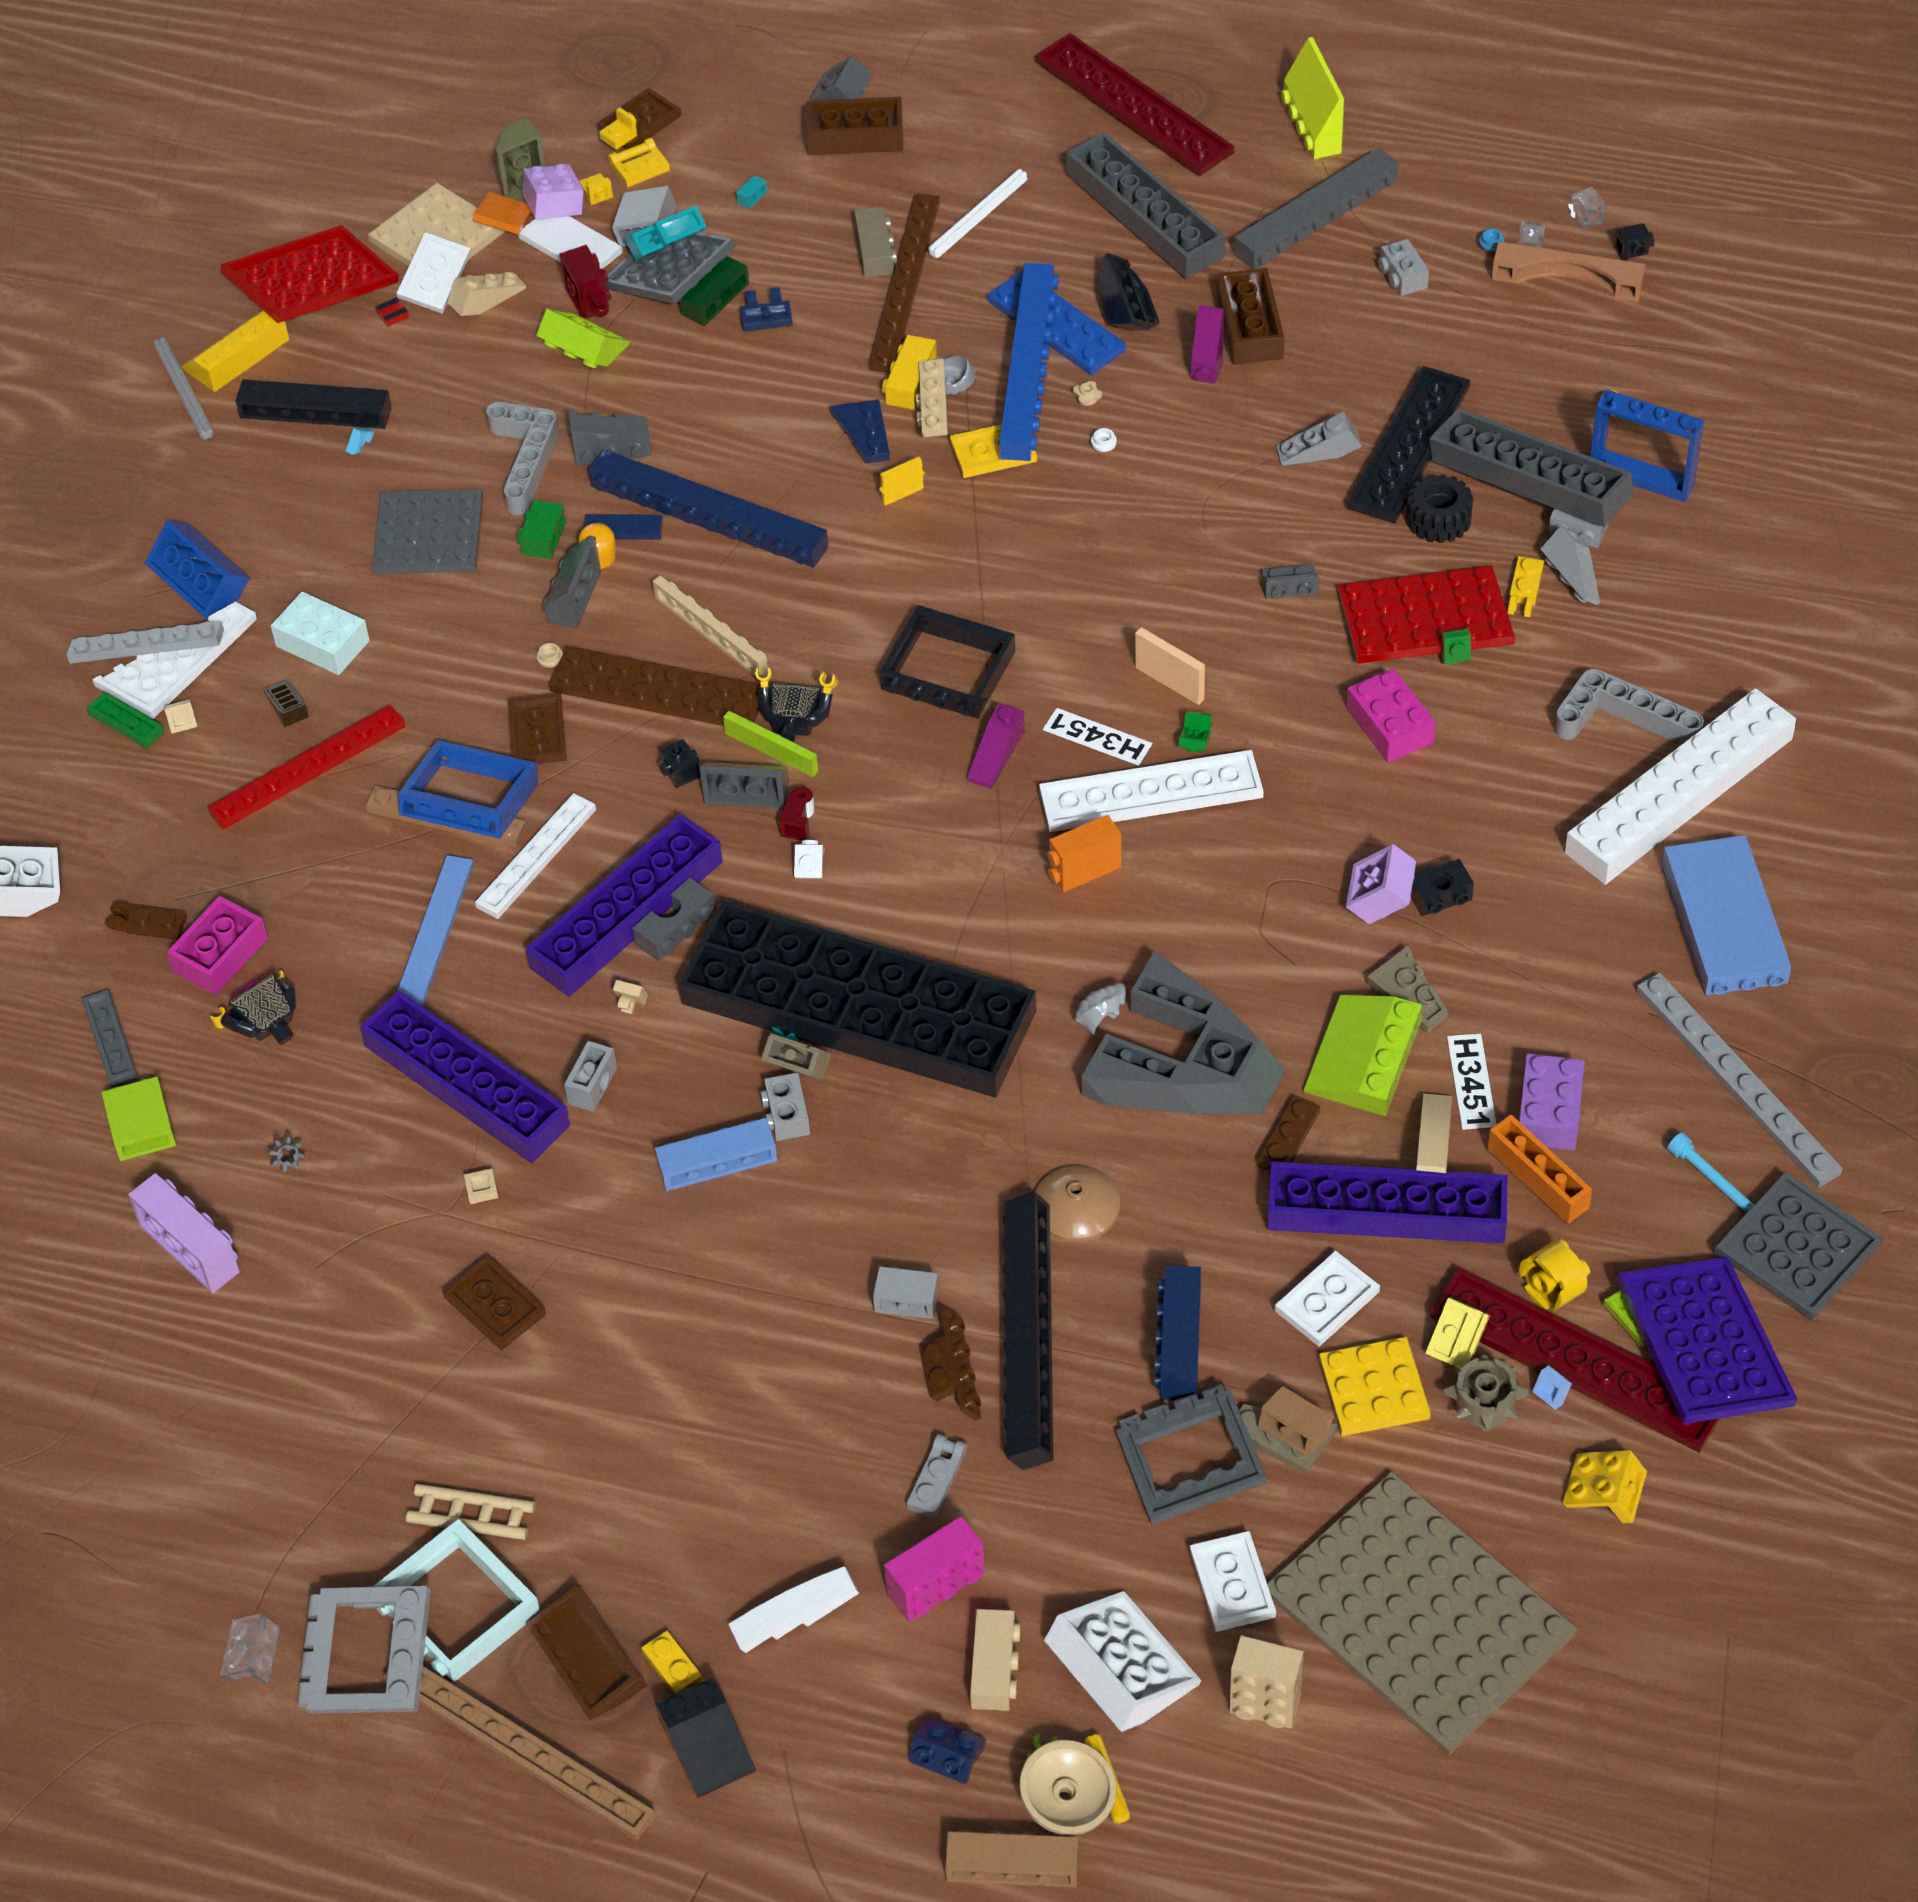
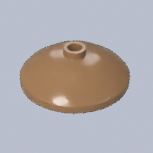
[1035,1166,1120,1242]

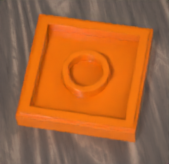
[473,192,532,235]

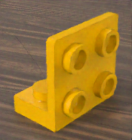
[1563,1450,1647,1523]

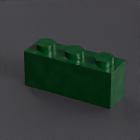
[679,256,749,327]

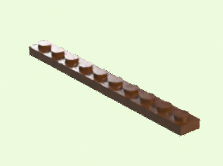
[869,193,940,373]

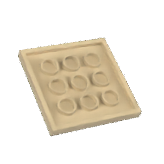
[368,183,505,266]

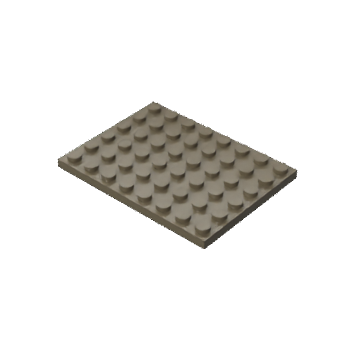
[1267,1472,1578,1756]

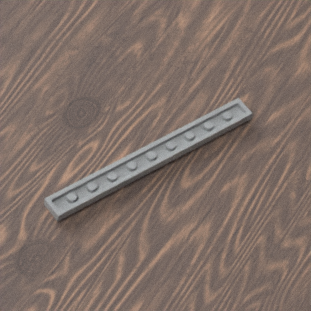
[1637,973,1843,1188]

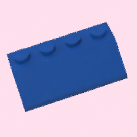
[145,520,250,619]

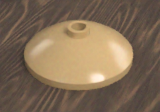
[1019,1740,1116,1835]

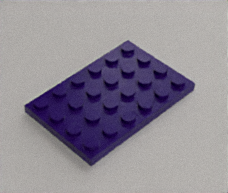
[1616,1257,1798,1424]

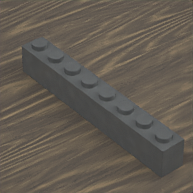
[1234,148,1399,269]

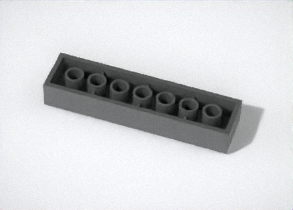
[1066,132,1225,279]
[1429,408,1633,527]

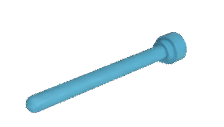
[1667,1132,1754,1214]

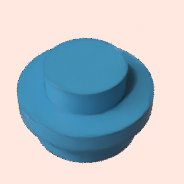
[1479,229,1504,251]

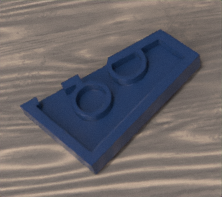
[830,399,890,464]

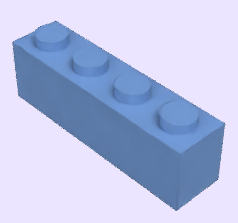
[655,1118,777,1191]

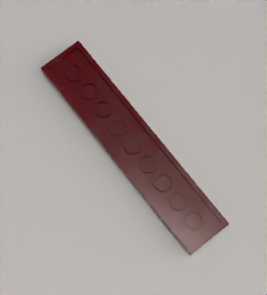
[1036,33,1234,176]
[1430,1268,1721,1453]

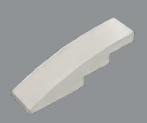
[729,1566,859,1653]

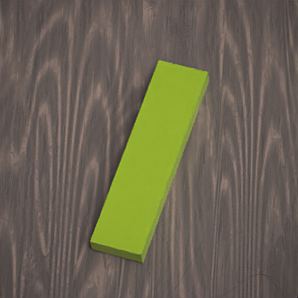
[723,711,818,777]

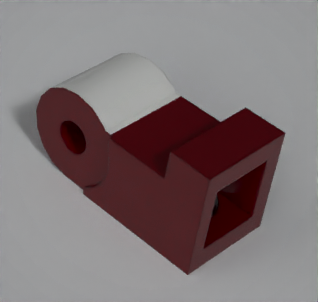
[779,787,814,841]

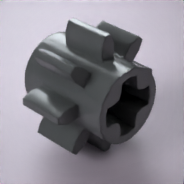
[267,1135,305,1172]

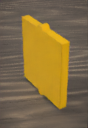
[879,456,925,506]

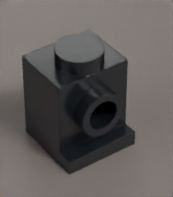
[1614,223,1655,261]

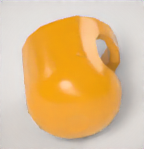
[578,523,617,569]

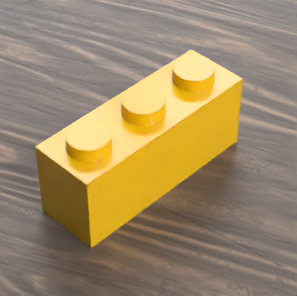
[882,335,937,410]

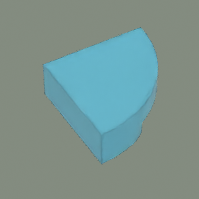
[346,428,375,455]

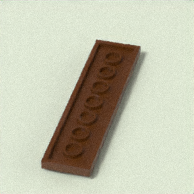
[549,646,760,726]

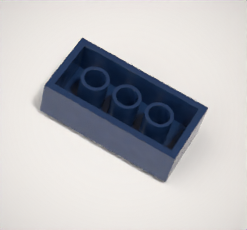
[1155,1266,1201,1401]

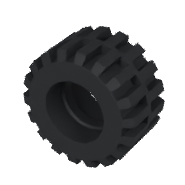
[1407,474,1473,543]

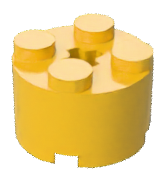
[1519,1239,1590,1311]

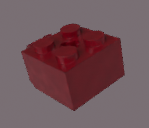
[559,244,611,319]

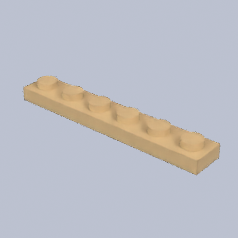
[653,576,768,678]

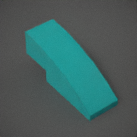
[625,206,707,262]

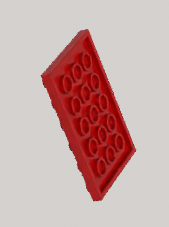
[221,225,399,323]
[1338,566,1515,664]

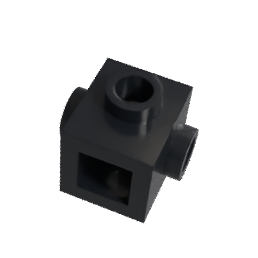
[658,739,700,788]

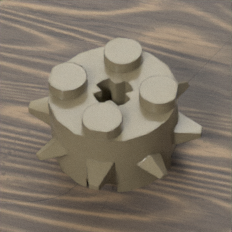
[1444,1356,1529,1431]

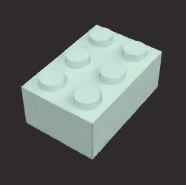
[271,592,370,675]

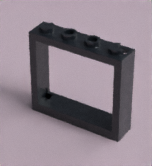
[880,605,1016,719]

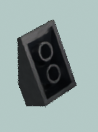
[655,1677,756,1798]

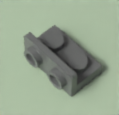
[1262,564,1319,599]

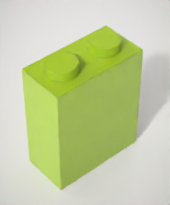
[102,1077,176,1162]

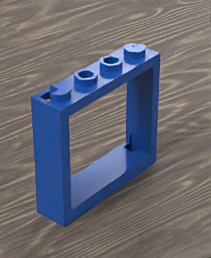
[1590,389,1704,502]
[398,740,538,839]

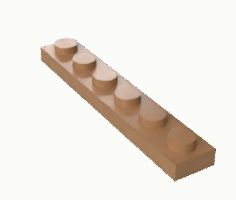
[365,786,527,848]

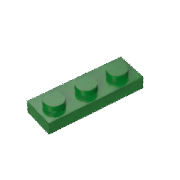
[86,692,165,749]

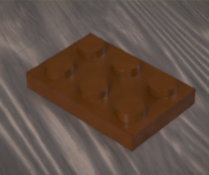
[597,87,682,149]
[508,693,567,764]
[443,1256,546,1351]

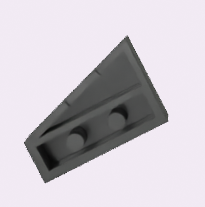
[568,409,652,466]

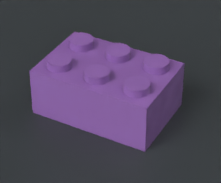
[1519,1054,1585,1151]

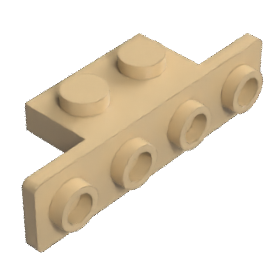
[916,359,948,437]

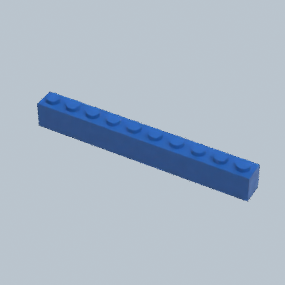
[1000,263,1059,461]

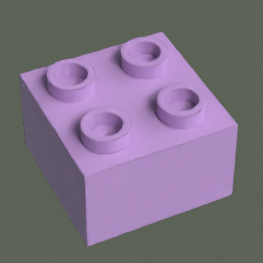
[522,164,583,219]
[1346,844,1416,924]

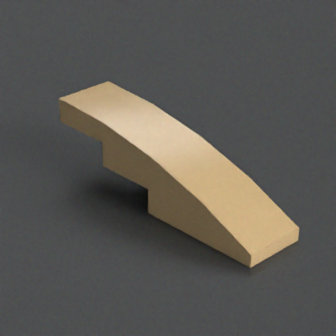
[1416,1093,1452,1173]

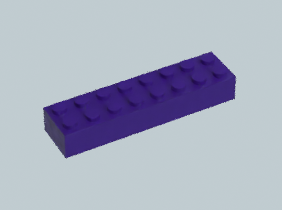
[526,814,723,997]
[360,991,570,1164]
[1268,1162,1508,1244]

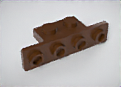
[920,1308,981,1421]

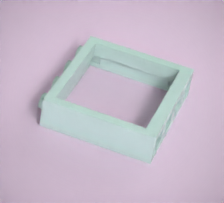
[373,1519,540,1683]

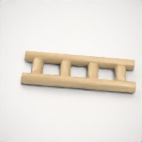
[406,1484,535,1540]

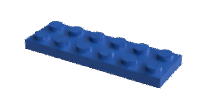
[987,270,1126,376]

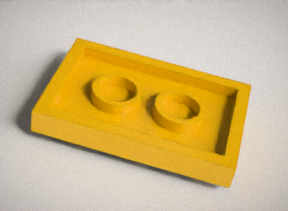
[950,424,1037,478]

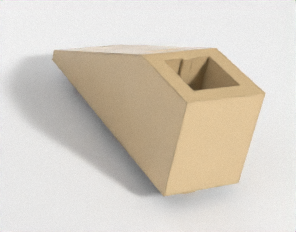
[447,272,526,316]

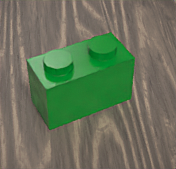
[517,500,566,559]

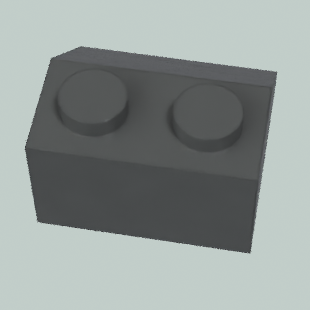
[808,55,872,101]

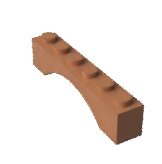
[1492,242,1646,302]

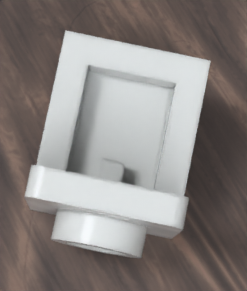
[794,840,825,879]

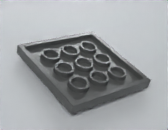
[606,232,735,304]
[372,489,483,574]
[1714,1172,1883,1321]

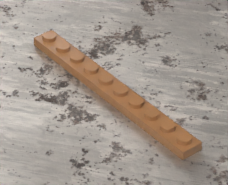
[383,1666,656,1841]

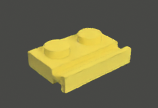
[1426,1298,1490,1367]

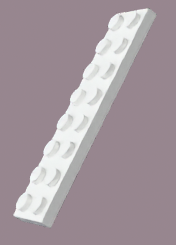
[1039,750,1263,832]

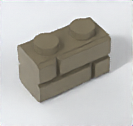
[762,1033,831,1080]

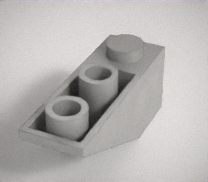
[1276,411,1362,466]
[1541,526,1600,605]

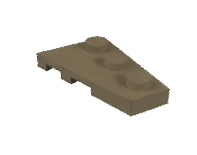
[1367,946,1448,1033]
[1228,1404,1338,1475]

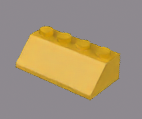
[182,310,289,392]

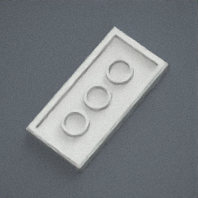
[519,216,623,268]

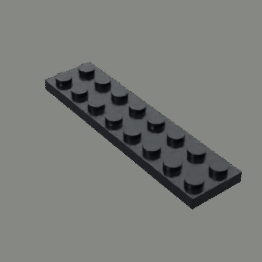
[1347,366,1471,524]

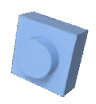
[1532,1365,1572,1410]

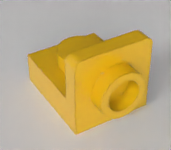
[599,108,637,150]
[579,173,613,205]

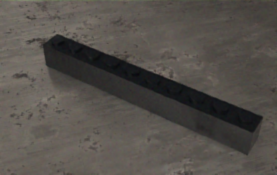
[1003,1191,1054,1470]

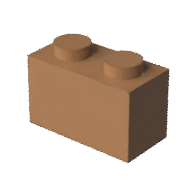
[1258,1386,1333,1458]

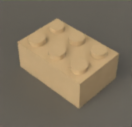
[1230,1636,1304,1729]

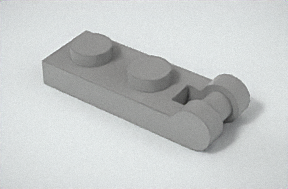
[907,1434,968,1519]

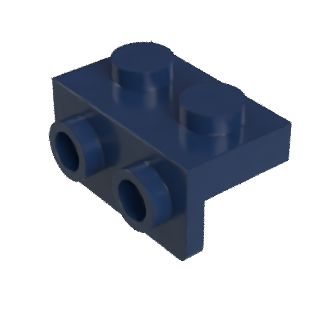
[909,1717,986,1784]

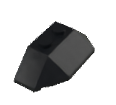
[1097,253,1160,330]

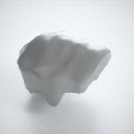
[938,355,976,395]
[1075,983,1126,1035]

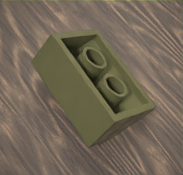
[495,118,545,201]

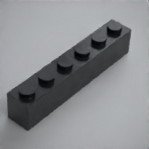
[235,379,392,429]

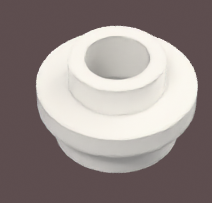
[1091,428,1117,452]

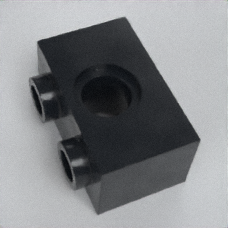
[1411,859,1474,917]

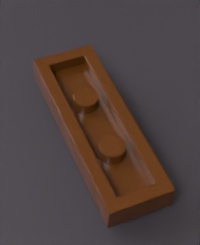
[1257,1096,1320,1172]

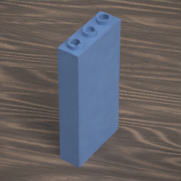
[1662,835,1791,996]

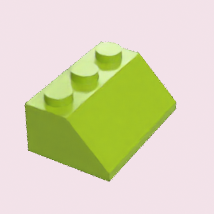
[536,308,630,368]

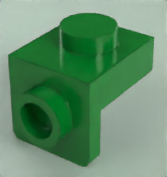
[1440,629,1471,664]
[1179,711,1213,752]

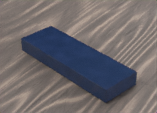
[584,514,663,540]

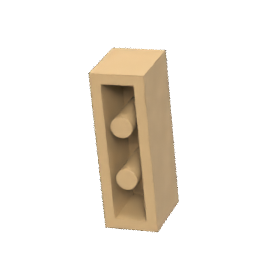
[970,1609,1021,1711]

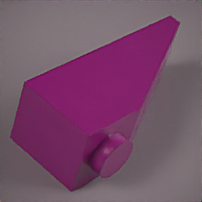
[1191,305,1224,384]
[967,703,1025,789]

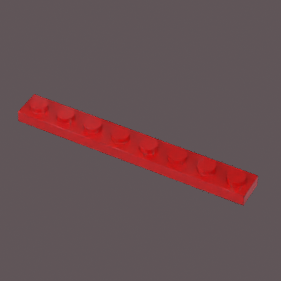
[207,705,406,830]

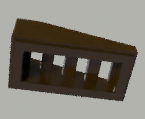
[263,679,309,727]

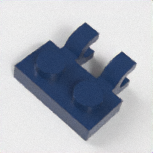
[740,287,793,332]

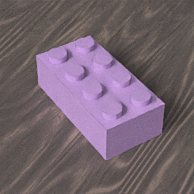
[128,1173,240,1294]

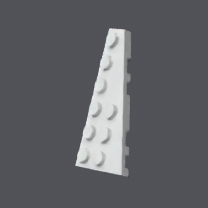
[92,602,257,719]

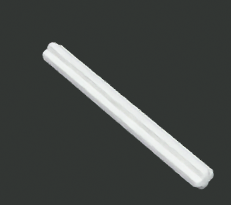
[928,169,1027,258]

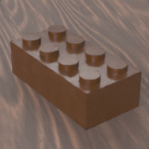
[806,97,904,155]
[1218,268,1284,365]

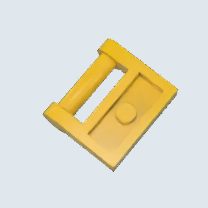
[608,138,670,188]

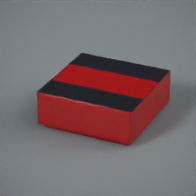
[375,297,409,327]

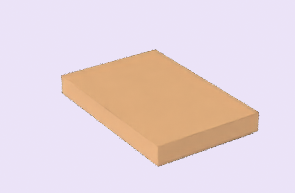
[1135,628,1205,705]

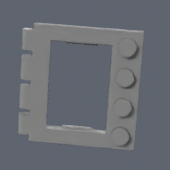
[297,1586,431,1714]

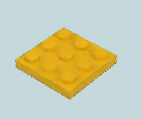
[1319,1337,1431,1436]

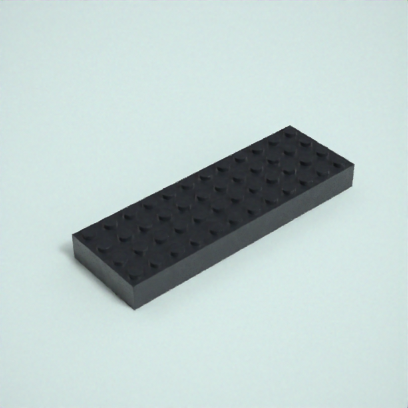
[679,900,1037,1098]

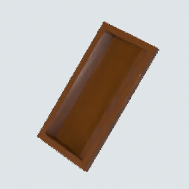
[526,1585,647,1719]

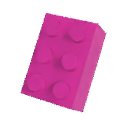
[1346,668,1436,763]
[167,896,268,995]
[884,1516,985,1622]

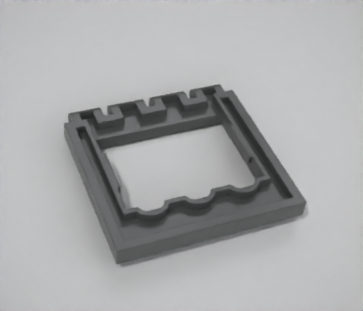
[1116,1384,1268,1525]

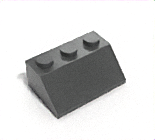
[543,536,601,629]
[700,762,789,809]

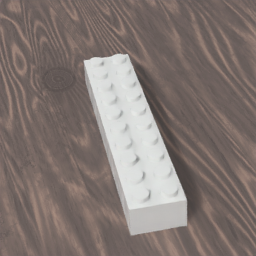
[1565,688,1796,885]

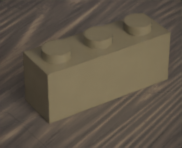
[855,206,897,278]

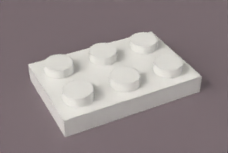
[397,232,471,314]
[1275,1251,1380,1347]
[1190,1531,1276,1632]

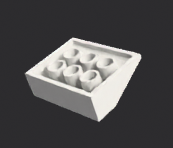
[1044,1591,1202,1732]

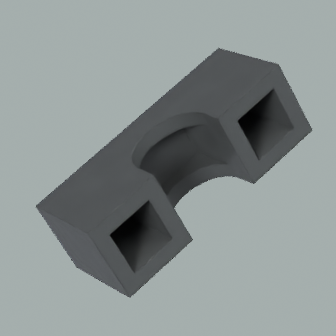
[632,878,716,962]

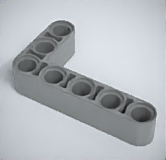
[486,402,559,515]
[1555,669,1704,745]

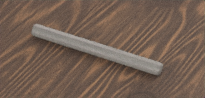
[154,337,214,440]

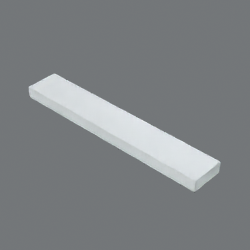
[475,793,596,919]

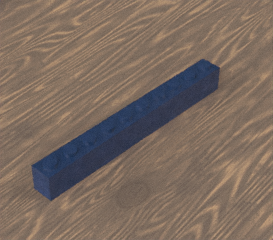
[589,449,829,568]

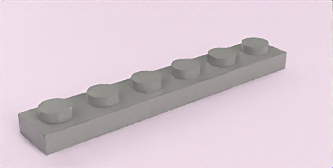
[66,621,224,664]

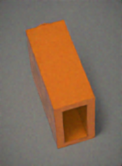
[1047,815,1122,893]

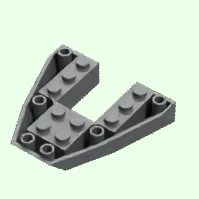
[1082,951,1286,1114]

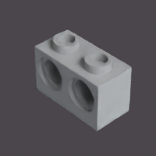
[761,1073,810,1141]

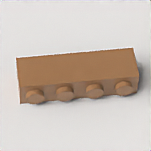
[946,1829,1079,1887]

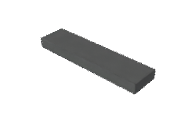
[81,990,138,1088]

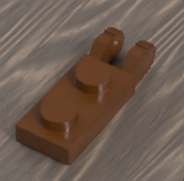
[105,902,187,940]

